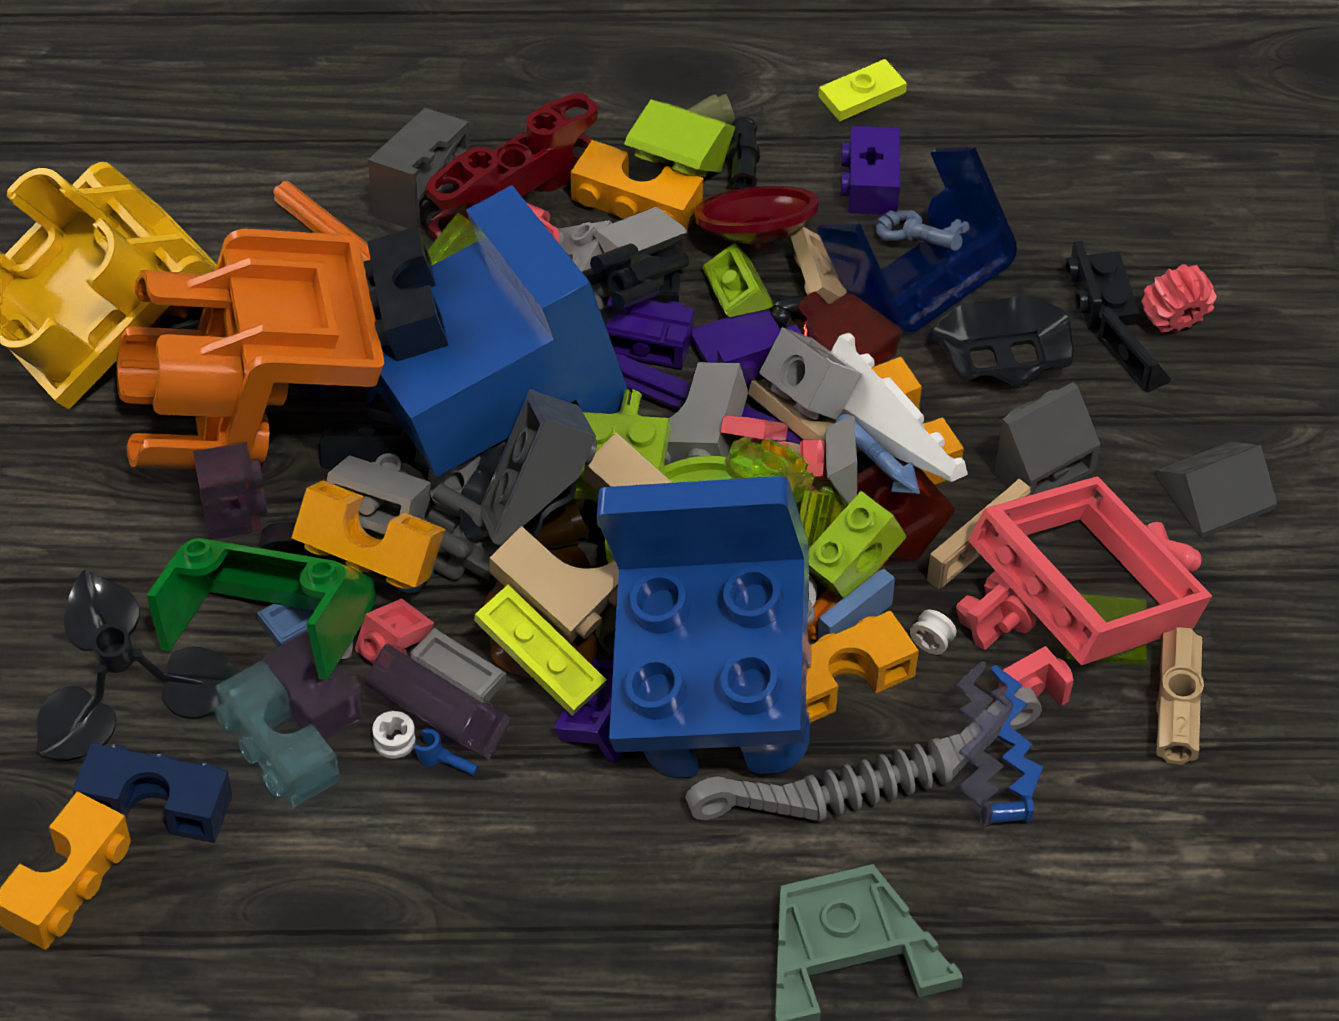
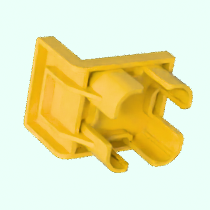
[0,162,217,410]

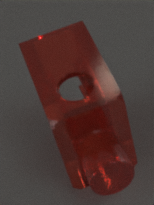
[798,291,902,367]

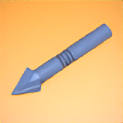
[836,414,920,494]

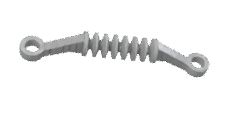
[685,687,1042,822]

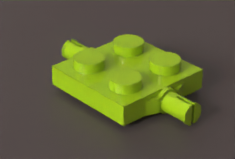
[573,389,671,528]

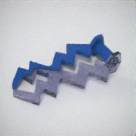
[955,661,1043,825]

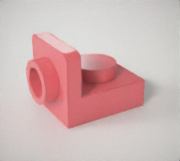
[355,598,434,673]
[997,646,1074,706]

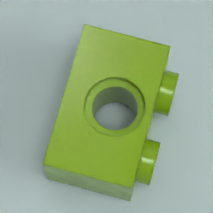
[808,491,907,600]

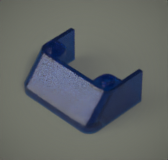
[816,147,1017,332]

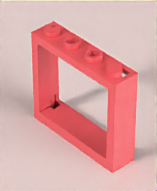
[968,476,1212,665]

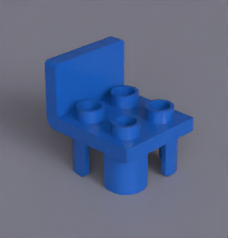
[597,476,812,777]

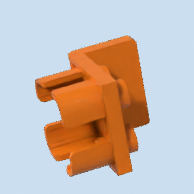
[116,229,385,498]

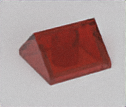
[829,457,955,559]

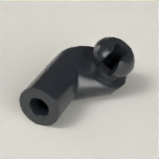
[770,296,833,326]

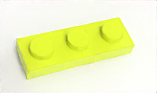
[474,584,607,716]

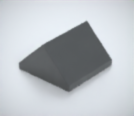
[1155,441,1277,538]

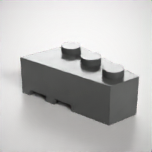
[368,108,470,229]

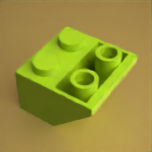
[624,100,736,177]

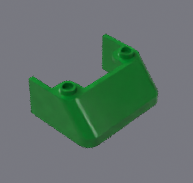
[146,538,376,680]

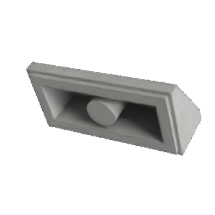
[593,207,688,255]
[825,415,857,506]

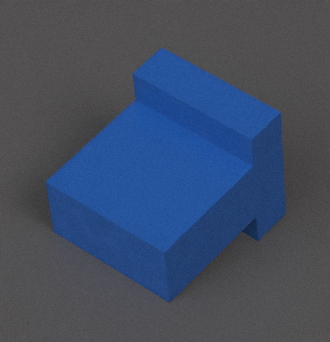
[372,185,627,477]

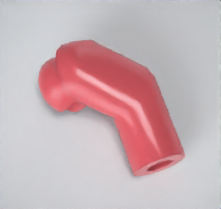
[1146,522,1202,573]

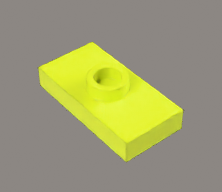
[818,59,907,121]

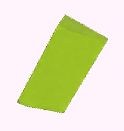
[702,243,774,318]

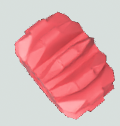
[1141,264,1217,334]

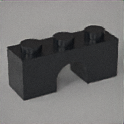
[364,226,449,362]

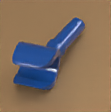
[413,729,479,776]

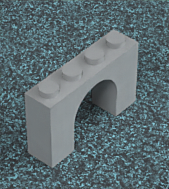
[617,362,748,466]

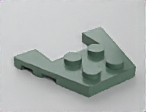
[775,864,963,1021]

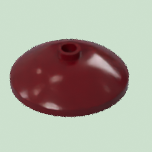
[695,186,819,249]

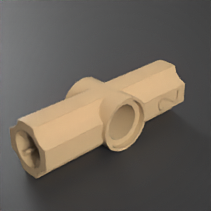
[1156,627,1204,765]

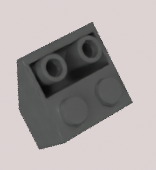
[994,382,1100,495]

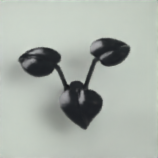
[37,570,244,760]

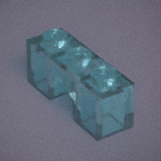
[214,660,340,809]

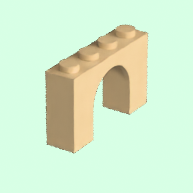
[489,433,673,644]

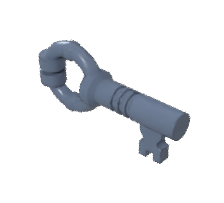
[875,210,970,251]

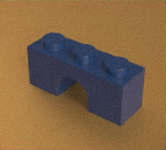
[72,743,232,843]

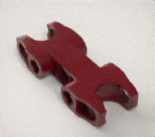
[425,93,598,247]

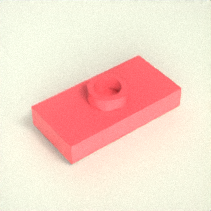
[721,415,788,447]

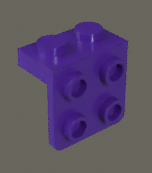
[691,309,802,387]

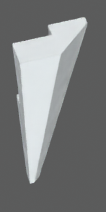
[831,332,968,482]

